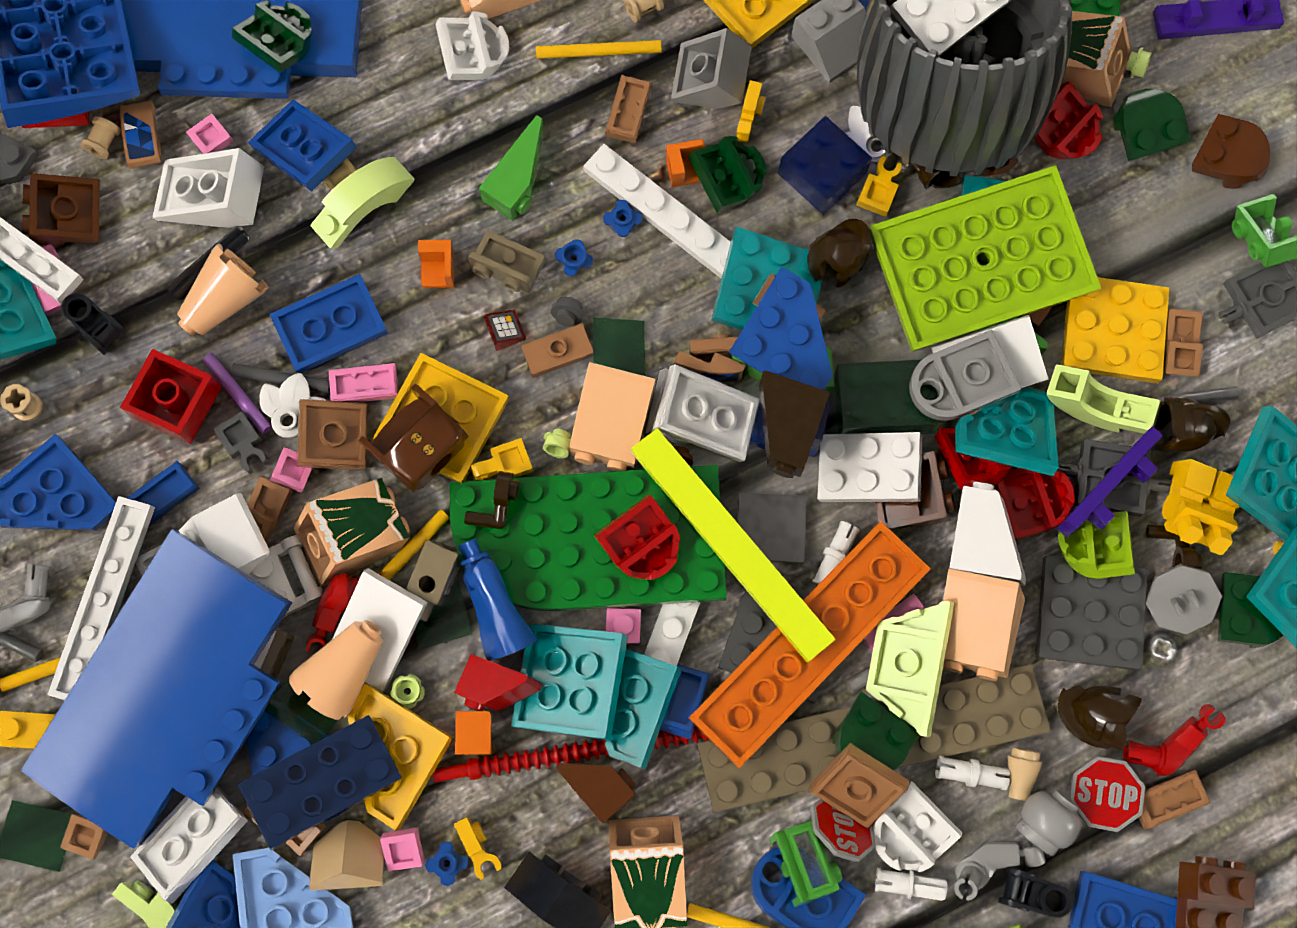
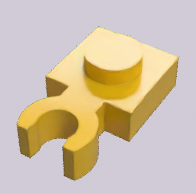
[736,80,766,143]
[856,156,902,217]

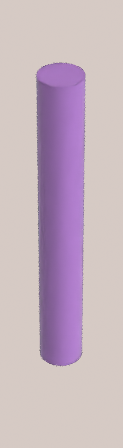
[202,353,272,435]

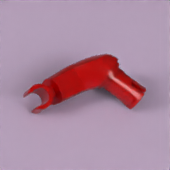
[306,572,381,653]
[1123,704,1225,776]

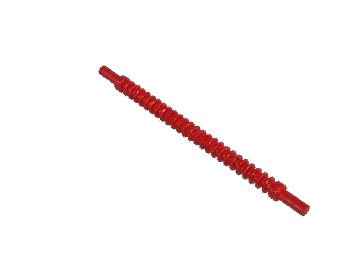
[433,726,708,783]

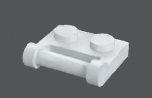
[248,535,324,618]

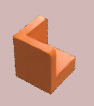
[665,139,705,188]
[418,239,455,288]
[455,711,494,755]

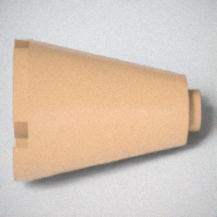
[177,244,269,336]
[289,620,383,720]

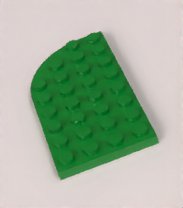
[449,465,727,611]

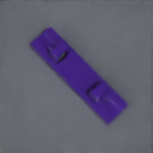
[1153,0,1284,40]
[1057,426,1162,538]

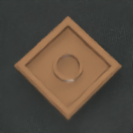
[297,399,368,470]
[809,743,909,828]

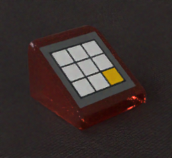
[483,309,527,351]

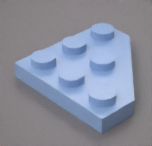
[233,848,353,928]

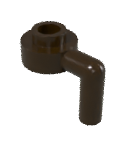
[464,471,519,529]
[1146,525,1202,569]

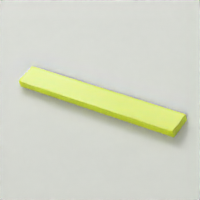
[630,428,836,663]

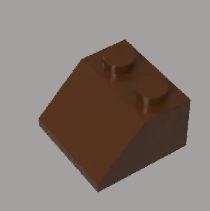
[555,763,636,824]

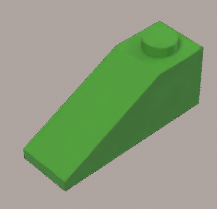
[479,115,544,221]

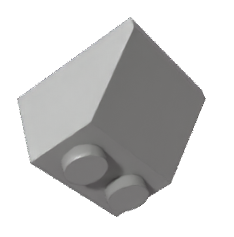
[791,0,866,83]
[671,28,752,109]

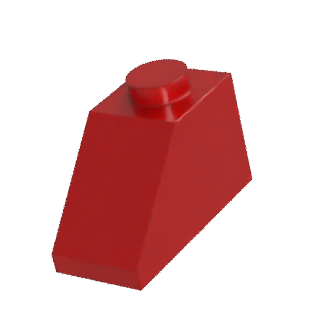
[454,654,543,712]

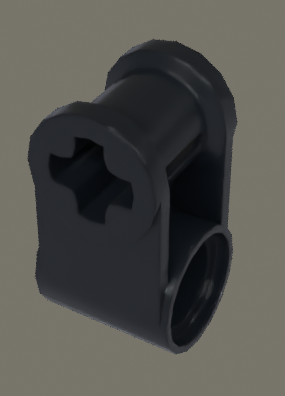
[61,293,128,355]
[998,867,1073,918]

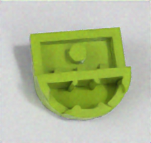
[1058,511,1135,579]

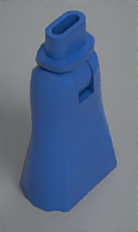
[458,538,538,661]

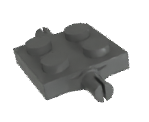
[1219,261,1297,339]
[1057,439,1172,517]

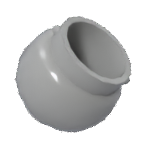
[1016,790,1082,856]

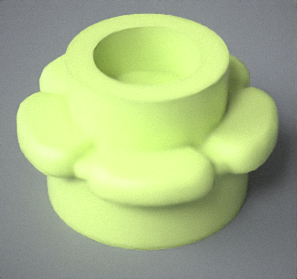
[1126,47,1152,78]
[543,429,571,458]
[390,674,425,709]

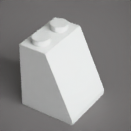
[949,482,1026,586]

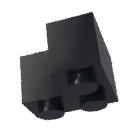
[504,852,612,928]

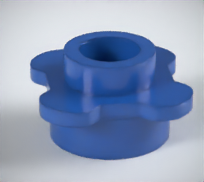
[603,200,642,237]
[555,239,593,277]
[425,842,468,886]

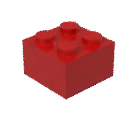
[120,349,222,445]

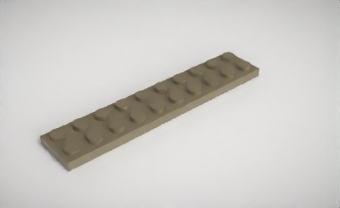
[697,664,1051,813]

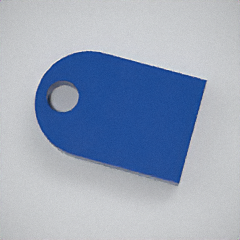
[751,847,866,928]

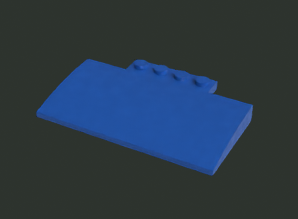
[0,0,140,128]
[121,0,362,99]
[21,529,293,849]

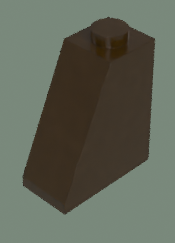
[759,370,830,478]

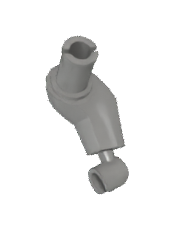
[0,565,51,633]
[954,841,1046,901]

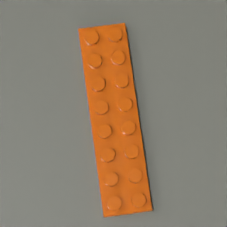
[688,521,931,769]

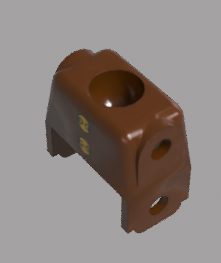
[358,384,469,493]

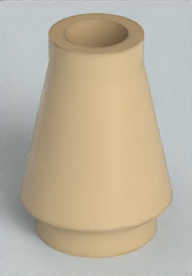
[1008,747,1043,801]

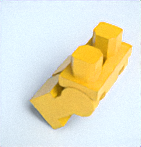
[1162,459,1240,555]

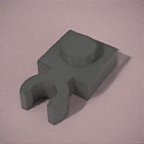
[213,411,269,475]

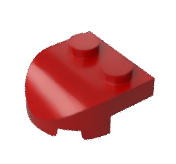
[1034,82,1103,159]
[934,427,1012,489]
[994,468,1074,540]
[594,494,680,580]

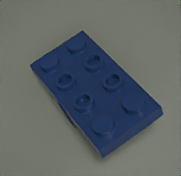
[237,715,402,850]

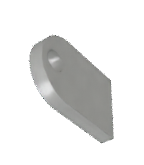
[909,329,1021,421]

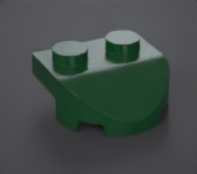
[232,0,312,73]
[1113,89,1191,161]
[688,136,767,213]
[1218,572,1283,648]
[833,692,919,771]

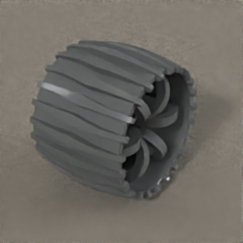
[857,0,1072,176]

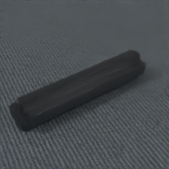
[167,226,250,300]

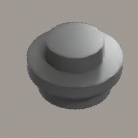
[550,297,583,326]

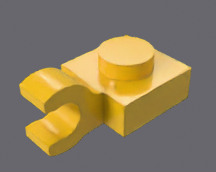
[471,438,533,481]
[454,817,502,880]

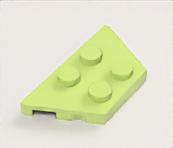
[866,601,954,737]

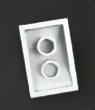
[152,148,264,228]

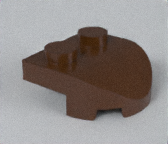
[1192,114,1270,189]

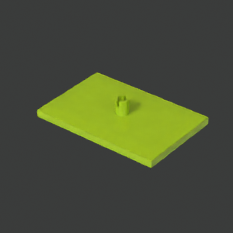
[868,165,1101,352]

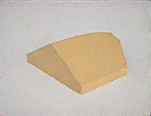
[309,820,384,891]

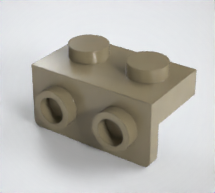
[468,230,546,293]

